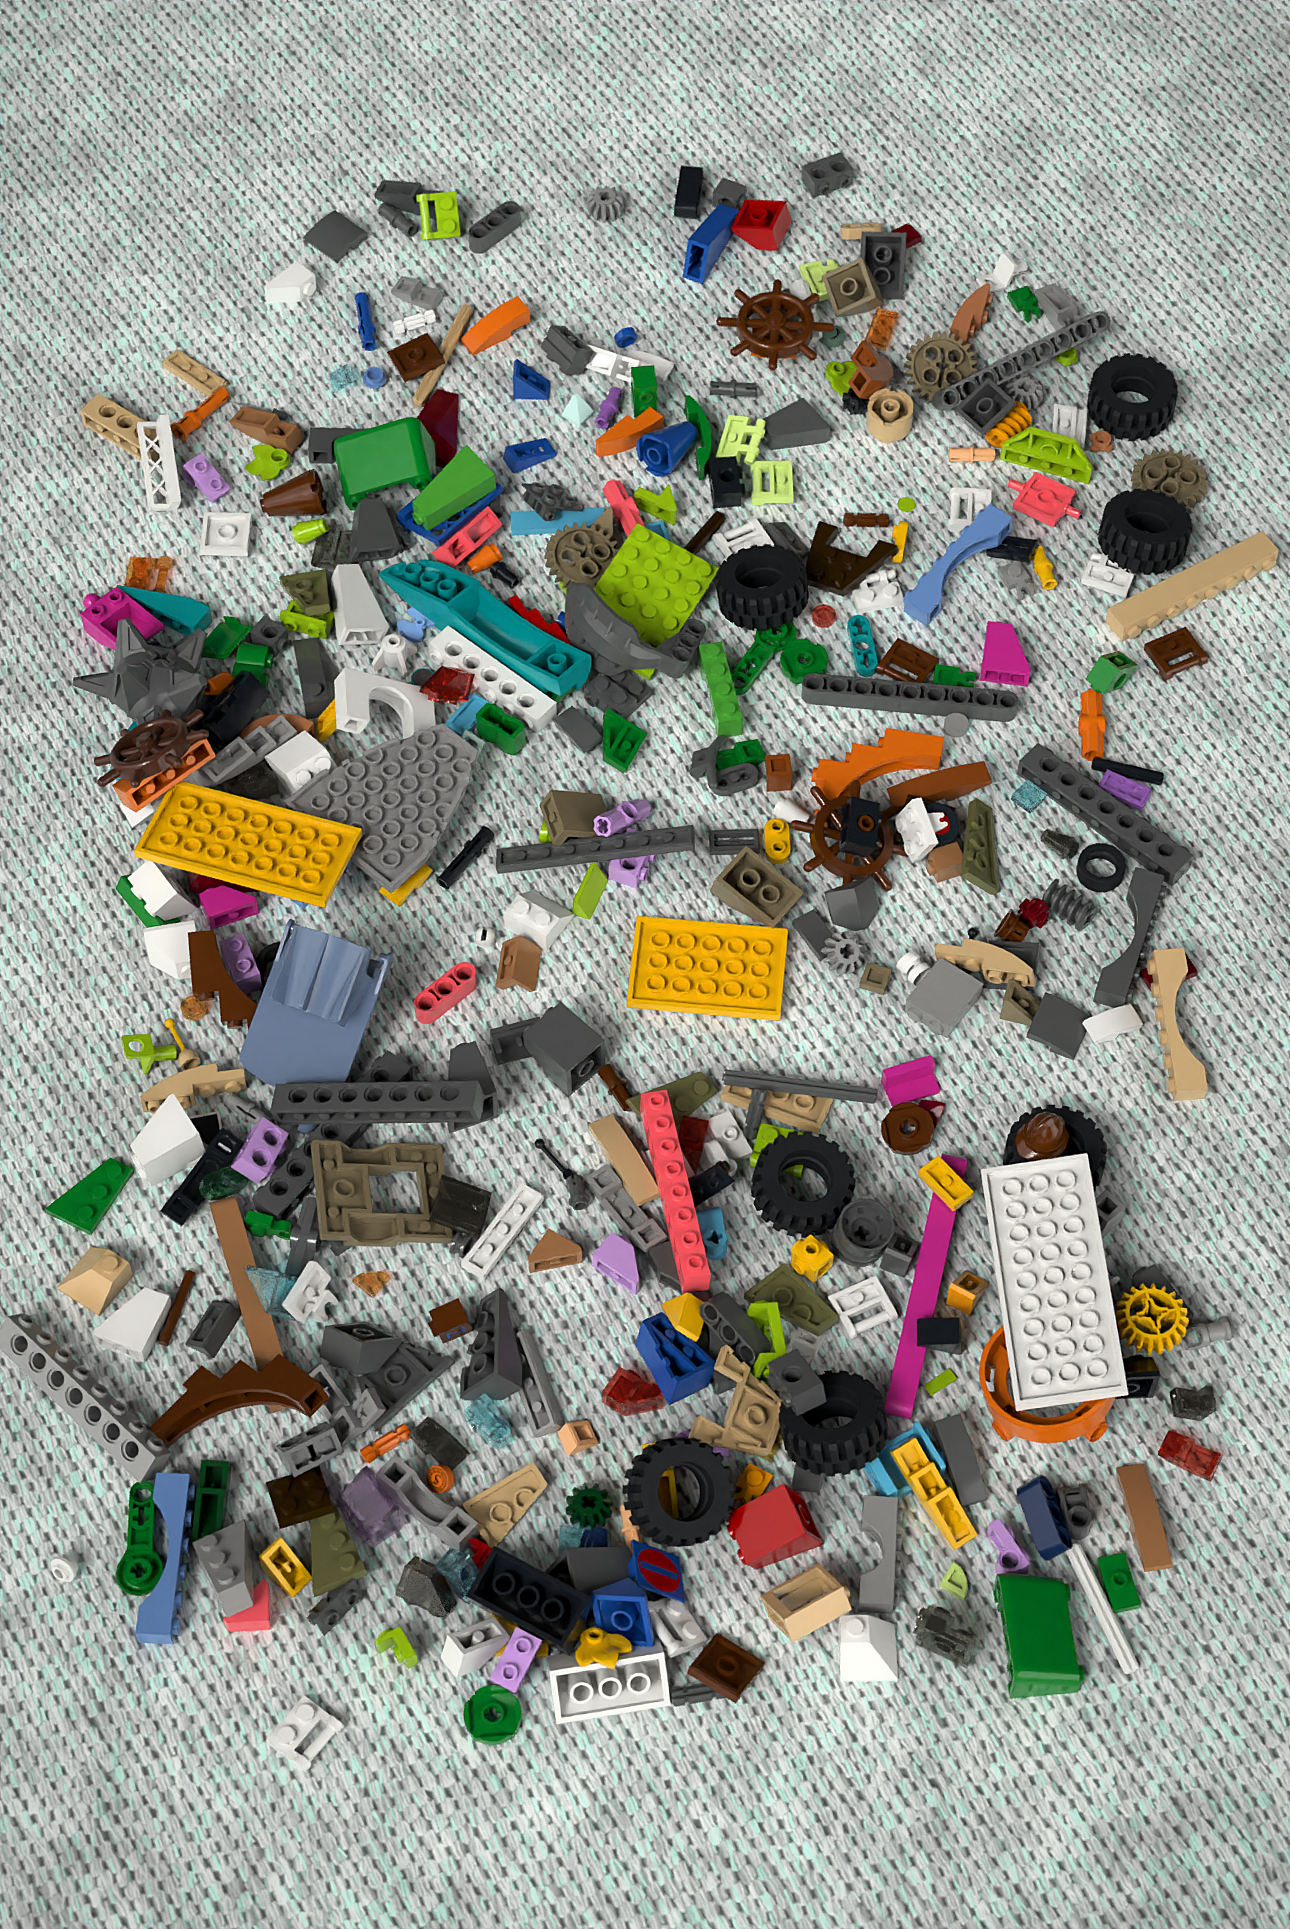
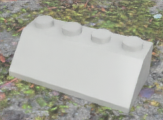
[546,1638,671,1724]

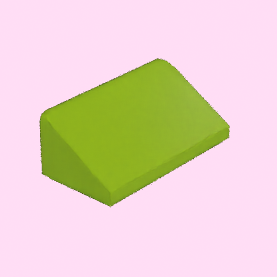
[572,862,608,920]

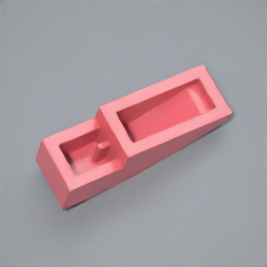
[432,506,503,568]

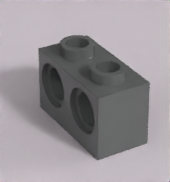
[801,152,853,198]
[276,1421,344,1477]

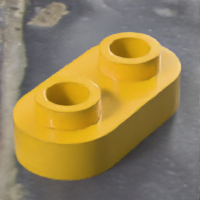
[889,521,909,564]
[764,818,790,865]

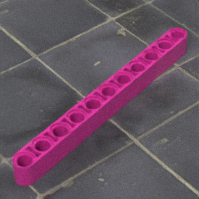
[885,1153,968,1420]

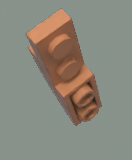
[949,283,993,362]

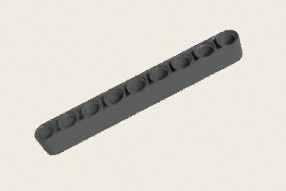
[932,311,1111,411]
[801,673,1019,722]

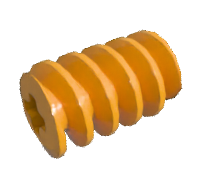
[985,401,1033,448]

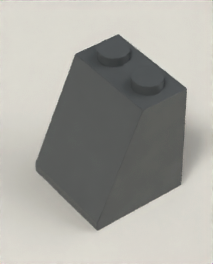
[523,1002,605,1097]
[447,1041,499,1133]
[545,1547,637,1618]

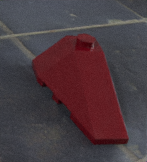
[417,389,459,468]

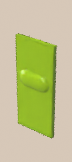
[923,1368,958,1396]

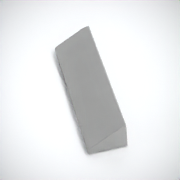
[514,1329,565,1438]

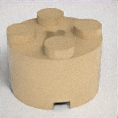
[866,388,913,444]

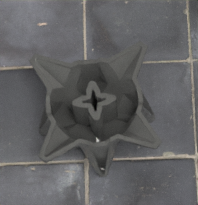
[73,617,218,725]

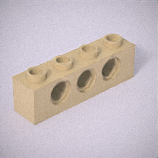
[80,393,160,463]

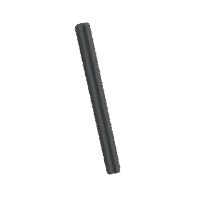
[722,1069,878,1104]

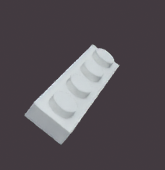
[461,1182,544,1280]

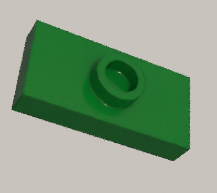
[1096,1552,1141,1614]

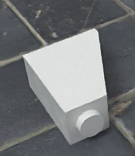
[92,1287,172,1363]

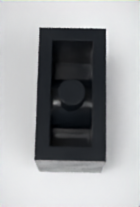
[708,456,745,509]

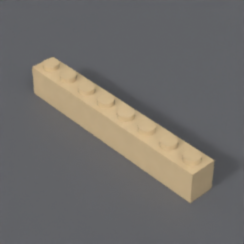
[1105,531,1279,642]

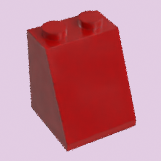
[727,1483,824,1570]

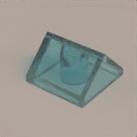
[244,1265,298,1321]

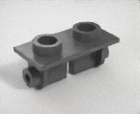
[307,1578,364,1636]

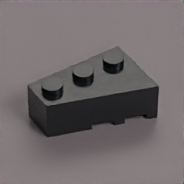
[195,670,270,747]

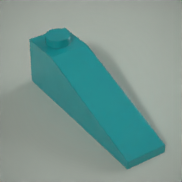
[117,585,212,636]

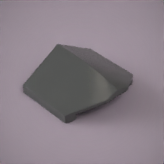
[824,876,879,931]

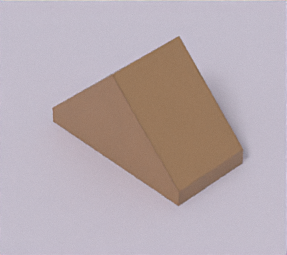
[528,1229,582,1273]

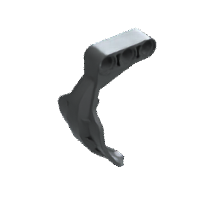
[565,582,706,679]

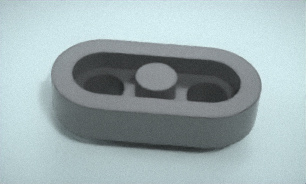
[711,763,758,796]

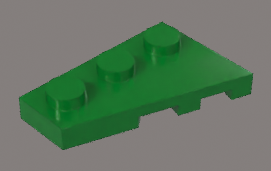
[45,1157,134,1235]

